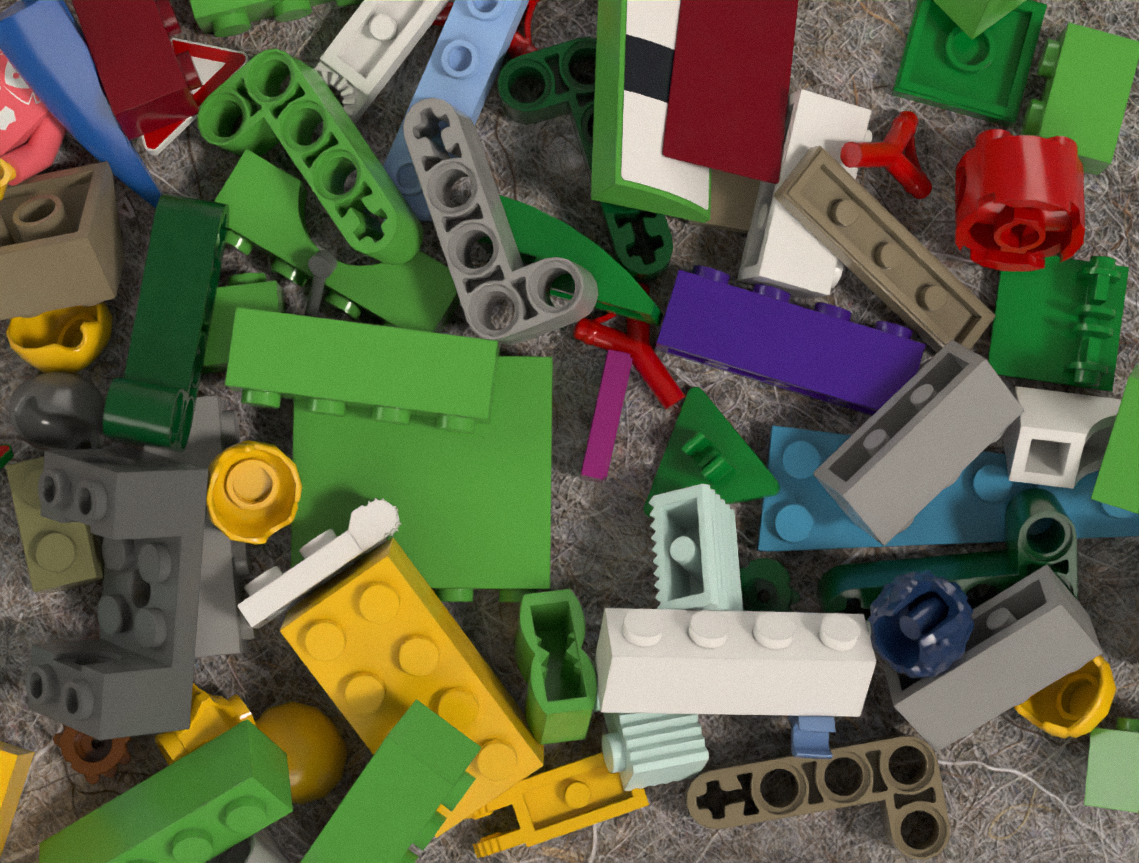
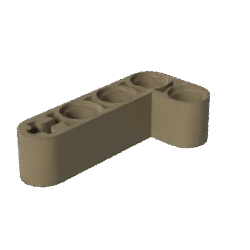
[684,734,950,860]

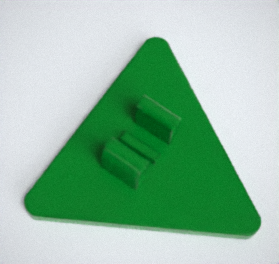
[643,387,781,519]

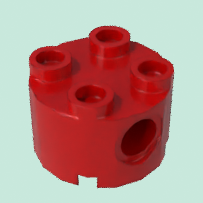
[955,129,1085,272]

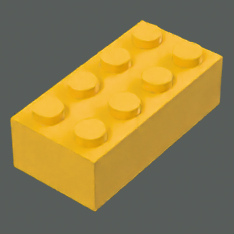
[280,537,544,838]

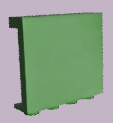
[291,356,553,603]

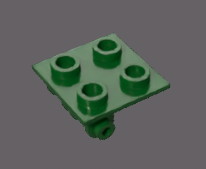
[988,256,1129,392]

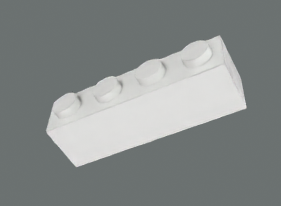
[594,608,876,717]

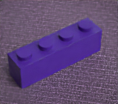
[655,265,926,416]

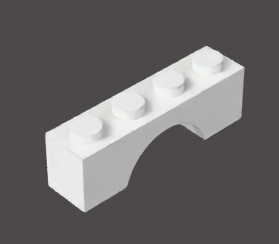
[1003,386,1122,489]

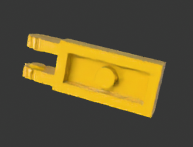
[464,751,649,858]

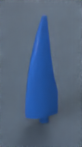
[0,0,163,208]

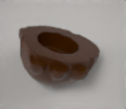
[53,724,131,785]

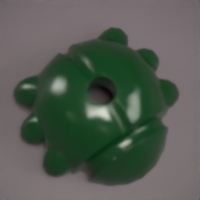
[739,558,801,612]

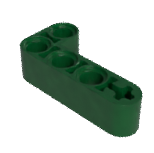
[498,37,673,283]
[103,193,229,453]
[816,488,1078,639]

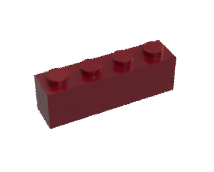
[72,0,203,140]

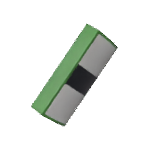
[591,0,712,223]

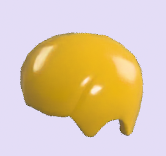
[6,301,112,373]
[206,440,302,545]
[1014,655,1117,739]
[255,701,347,805]

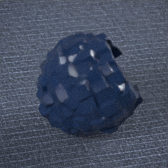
[868,570,974,678]

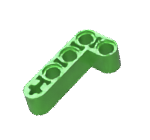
[197,49,423,265]

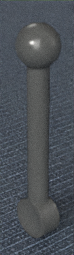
[304,250,337,317]

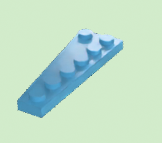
[756,426,1139,552]

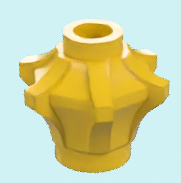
[154,683,256,765]

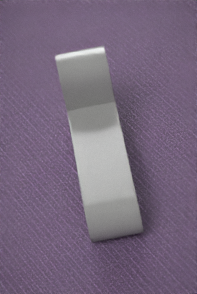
[403,98,598,345]

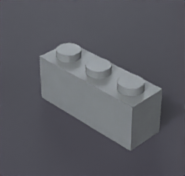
[812,340,1025,546]
[883,565,1103,752]

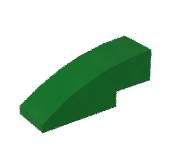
[477,195,663,326]

